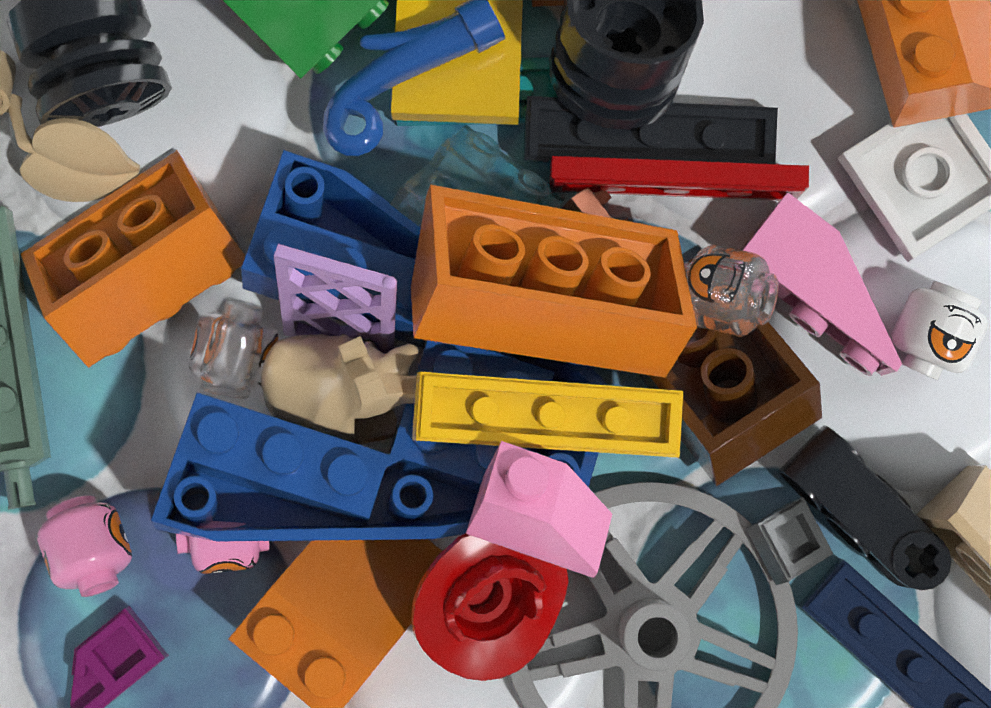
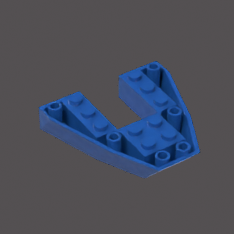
[151,150,609,542]

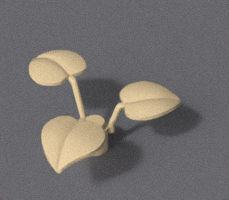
[0,50,140,202]

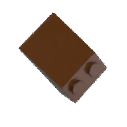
[638,249,822,486]

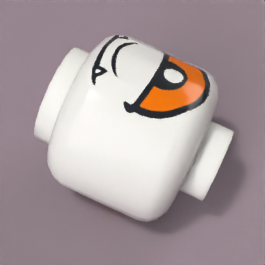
[891,281,989,380]

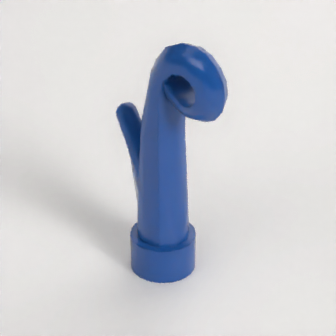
[323,0,505,156]

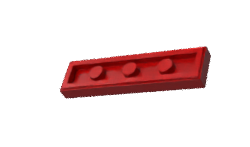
[549,156,809,201]

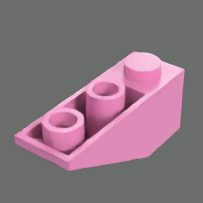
[732,193,902,376]

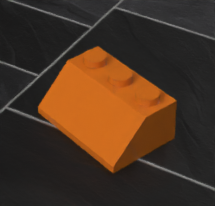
[857,0,991,128]
[20,150,246,368]

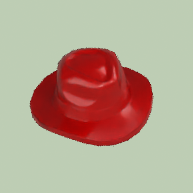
[411,533,569,681]

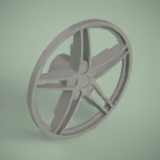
[510,483,798,708]

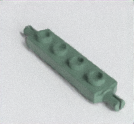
[0,206,51,510]

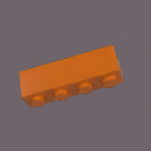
[411,184,697,378]

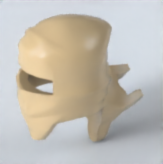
[261,334,418,444]

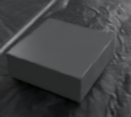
[746,497,833,585]

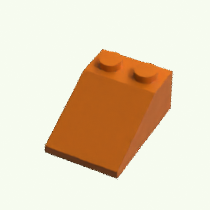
[229,539,442,708]

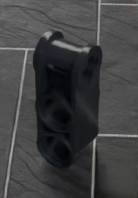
[779,425,952,591]

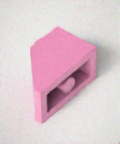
[466,441,612,578]

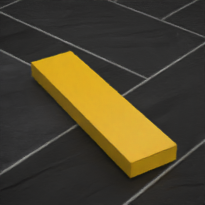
[412,372,683,458]

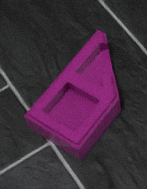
[70,606,169,708]

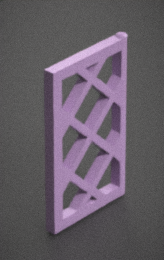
[274,244,397,354]

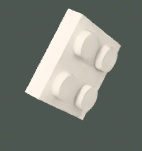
[838,114,991,262]

